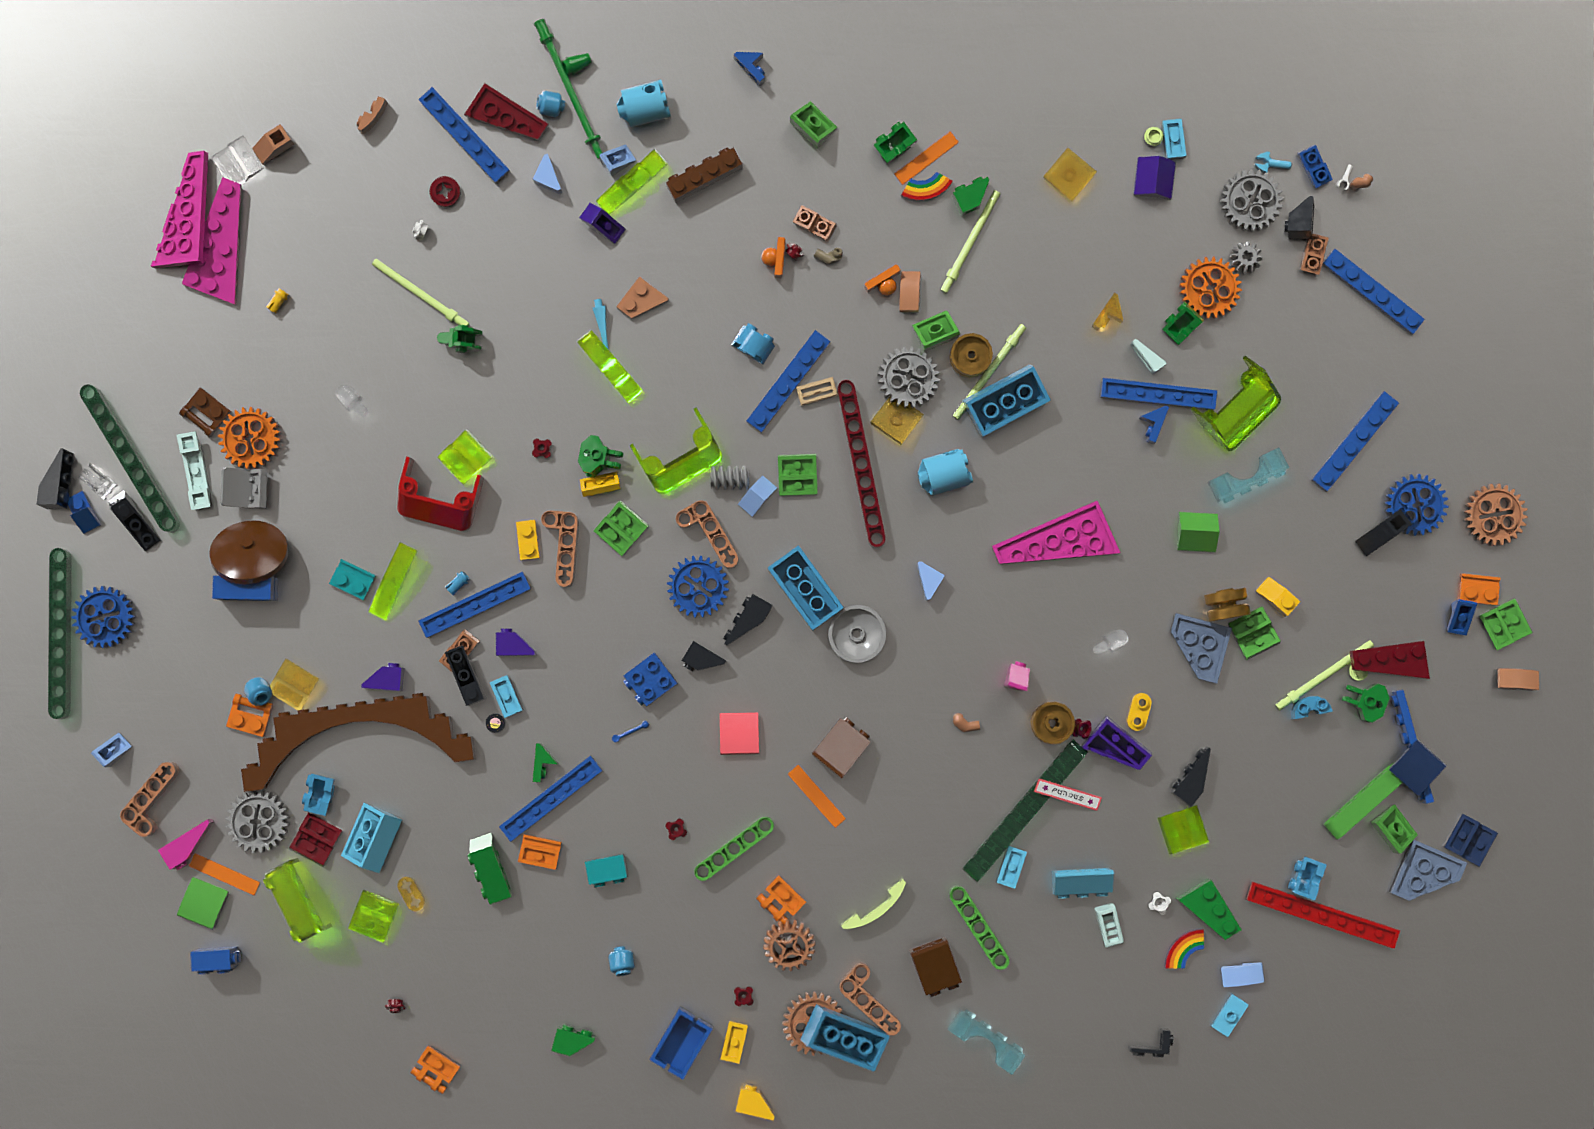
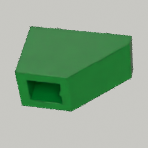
[952,176,989,216]
[551,1024,596,1056]

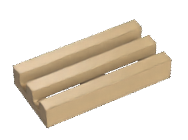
[796,377,838,406]

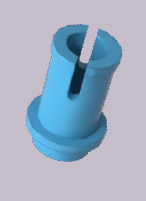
[445,571,470,595]

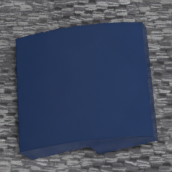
[1389,739,1447,796]
[1444,814,1498,867]

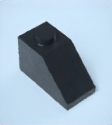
[1285,196,1315,239]
[681,641,727,672]

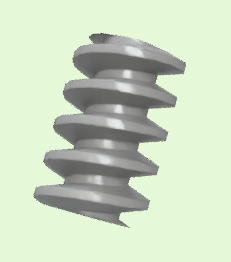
[710,466,749,490]

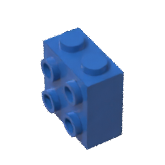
[623,653,678,707]
[191,947,241,975]

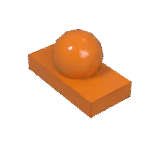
[761,237,786,278]
[864,265,901,296]

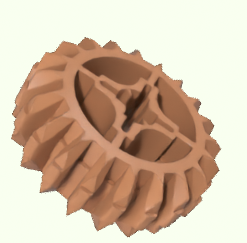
[763,919,816,972]

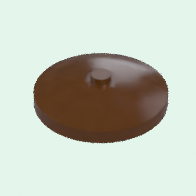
[209,521,288,584]

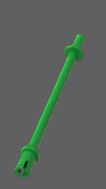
[534,19,603,159]

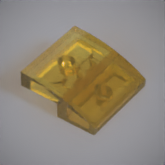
[270,659,319,710]

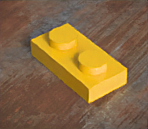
[580,471,621,497]
[516,520,540,560]
[721,1021,748,1064]

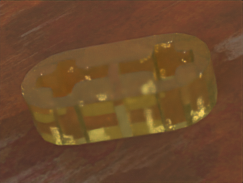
[397,876,425,911]

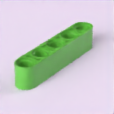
[1324,763,1403,840]
[694,817,774,881]
[949,886,1009,970]

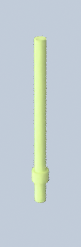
[941,190,1001,293]
[372,259,469,326]
[953,324,1027,420]
[1275,640,1374,711]

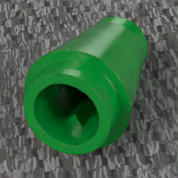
[562,53,592,75]

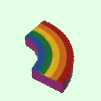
[901,172,953,201]
[1165,929,1204,968]

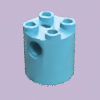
[616,80,671,127]
[917,449,973,496]

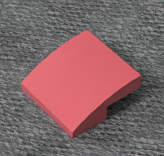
[720,712,759,755]

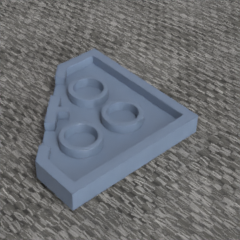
[1171,613,1232,684]
[1390,840,1467,901]

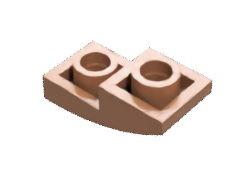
[357,96,388,134]
[793,205,837,242]
[1300,234,1329,275]
[900,271,921,312]
[439,629,480,672]
[1498,668,1539,691]

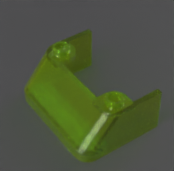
[1191,356,1281,451]
[630,407,722,494]
[263,858,333,943]

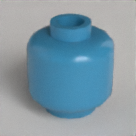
[536,91,565,117]
[244,677,272,706]
[608,946,635,976]

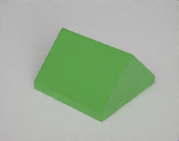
[790,101,837,148]
[912,310,960,352]
[1177,512,1220,552]
[1371,804,1418,854]

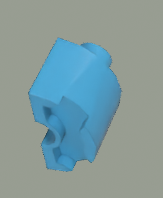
[731,323,775,365]
[1291,696,1333,719]
[302,774,335,816]
[1288,857,1326,901]

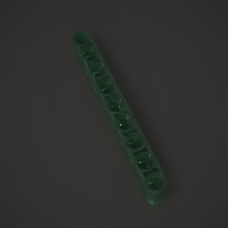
[80,384,180,533]
[48,548,72,719]
[962,739,1088,882]

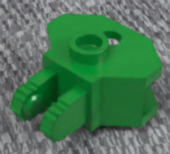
[437,325,483,353]
[578,435,624,477]
[1342,684,1390,723]

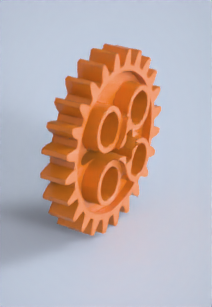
[1179,256,1242,319]
[218,407,281,469]

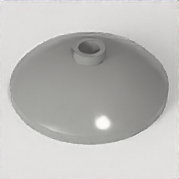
[828,605,886,663]

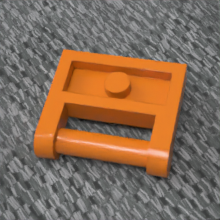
[226,693,273,737]

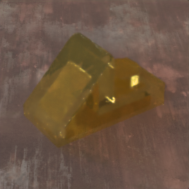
[1091,292,1123,331]

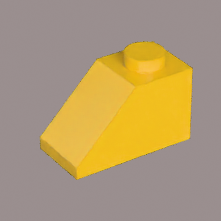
[1256,577,1300,617]
[736,1084,774,1120]

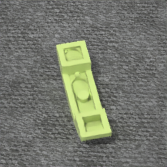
[841,879,906,929]

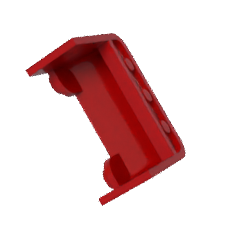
[397,456,484,531]

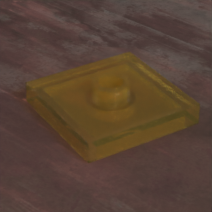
[1043,148,1097,201]
[870,396,924,445]

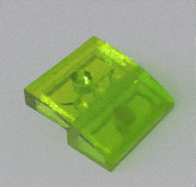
[438,429,493,485]
[1158,805,1209,854]
[348,890,399,943]

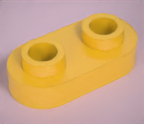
[1127,693,1152,731]

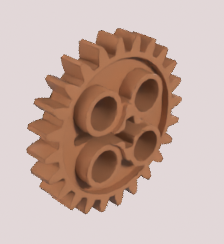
[1464,483,1528,546]
[782,991,844,1056]

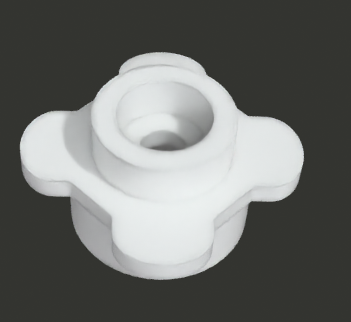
[412,220,428,238]
[1148,892,1171,915]

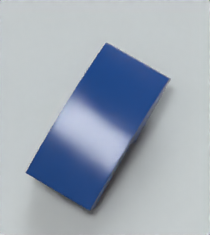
[1297,145,1333,188]

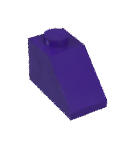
[579,203,626,244]
[496,629,536,656]
[361,663,404,691]

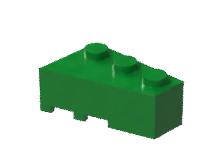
[467,833,512,904]
[1175,879,1242,940]

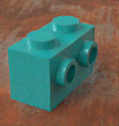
[585,854,628,888]

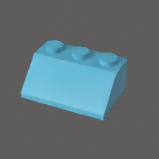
[341,803,402,873]
[1052,868,1114,898]

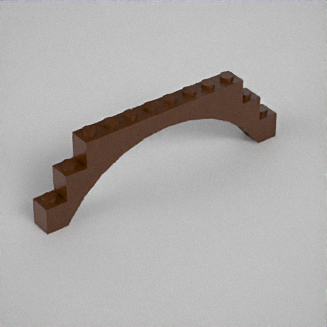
[241,693,476,792]

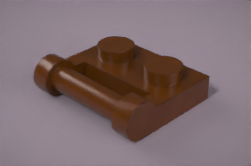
[179,387,231,437]

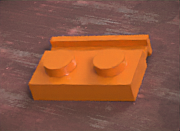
[1458,573,1500,606]
[518,834,562,870]

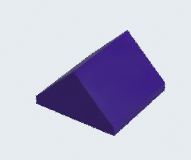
[1133,156,1176,200]

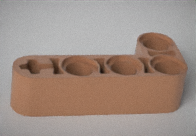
[676,500,739,568]
[541,511,579,588]
[120,762,179,837]
[840,962,901,1035]

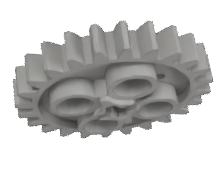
[1220,169,1284,231]
[877,346,940,409]
[225,790,289,853]

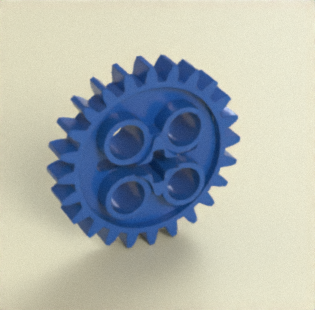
[1385,474,1449,536]
[667,555,729,618]
[71,586,136,648]

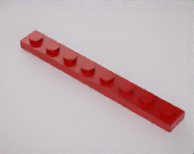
[1246,882,1400,949]

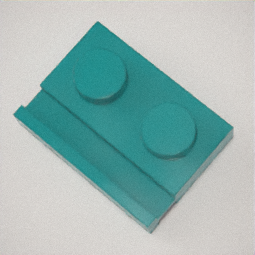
[329,559,376,600]

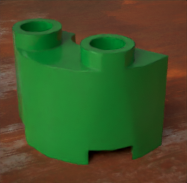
[874,121,917,163]
[1162,301,1204,345]

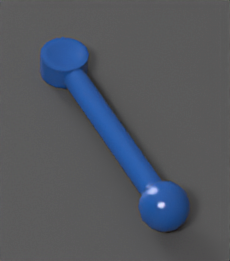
[612,721,649,742]

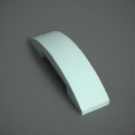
[177,431,211,510]

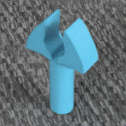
[1254,152,1292,173]

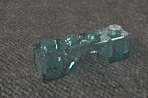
[1208,447,1289,504]
[947,1009,1025,1075]

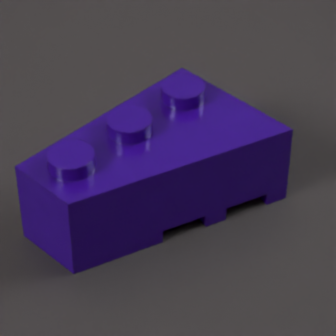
[1082,716,1152,770]

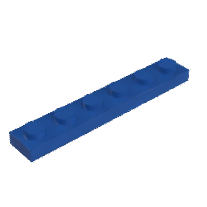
[418,87,510,183]
[1322,249,1425,335]
[746,330,831,433]
[1100,378,1217,410]
[1312,391,1399,492]
[418,572,531,638]
[1391,690,1434,804]
[499,755,603,842]

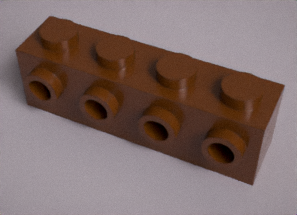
[666,147,743,203]

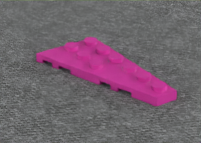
[150,151,208,269]
[182,177,242,305]
[992,501,1120,564]

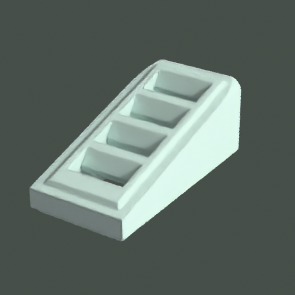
[1130,339,1167,374]
[1094,903,1124,948]

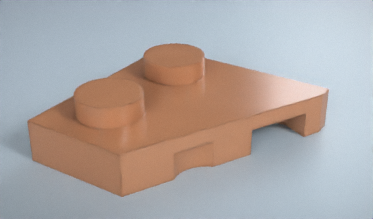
[616,277,669,319]

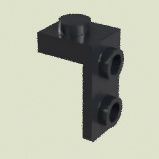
[1128,1028,1173,1057]

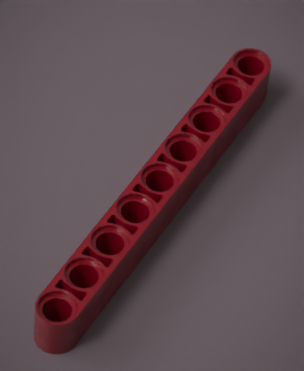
[838,380,886,548]

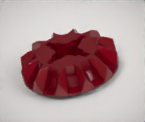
[429,176,460,207]

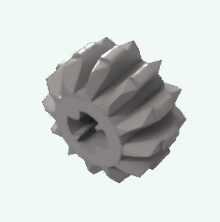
[1230,241,1263,274]

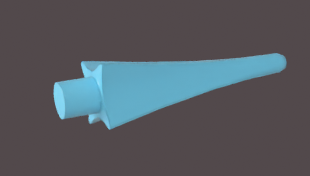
[592,299,609,351]

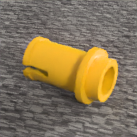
[266,288,289,314]

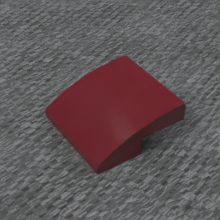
[289,812,342,867]

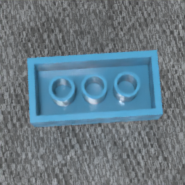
[962,364,1051,436]
[767,545,844,631]
[800,1004,890,1072]

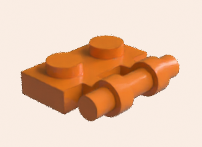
[756,875,806,925]
[410,1045,461,1094]

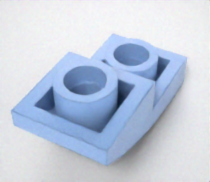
[1221,962,1265,987]

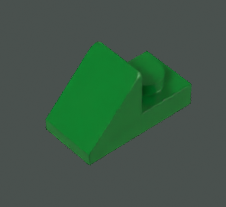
[533,743,559,782]

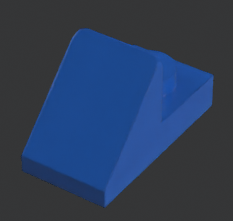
[733,52,765,86]
[1139,406,1169,444]
[68,491,101,534]
[1447,599,1477,636]

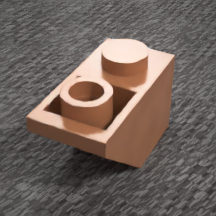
[252,124,295,165]

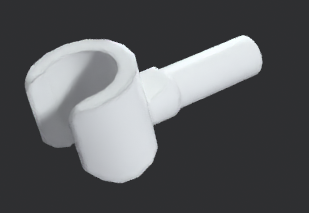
[1337,165,1353,190]

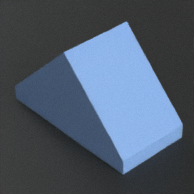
[599,144,636,176]
[533,154,562,194]
[738,476,777,517]
[917,562,945,600]
[91,733,132,767]

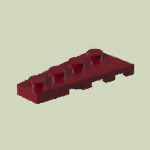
[464,83,549,141]
[1349,641,1430,679]

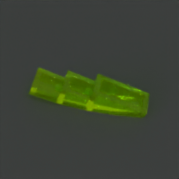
[596,149,668,215]
[577,330,643,403]
[369,542,418,620]

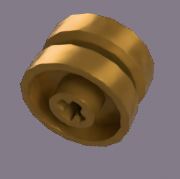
[949,333,993,378]
[1204,588,1251,622]
[1030,702,1075,744]

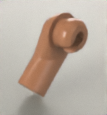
[1350,174,1373,190]
[953,713,980,732]

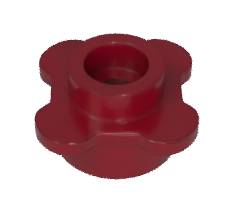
[785,243,804,260]
[532,438,552,458]
[1072,718,1092,739]
[665,818,687,840]
[734,986,754,1006]
[385,999,405,1013]

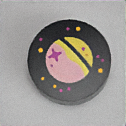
[486,713,505,733]

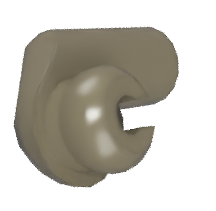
[814,248,843,264]

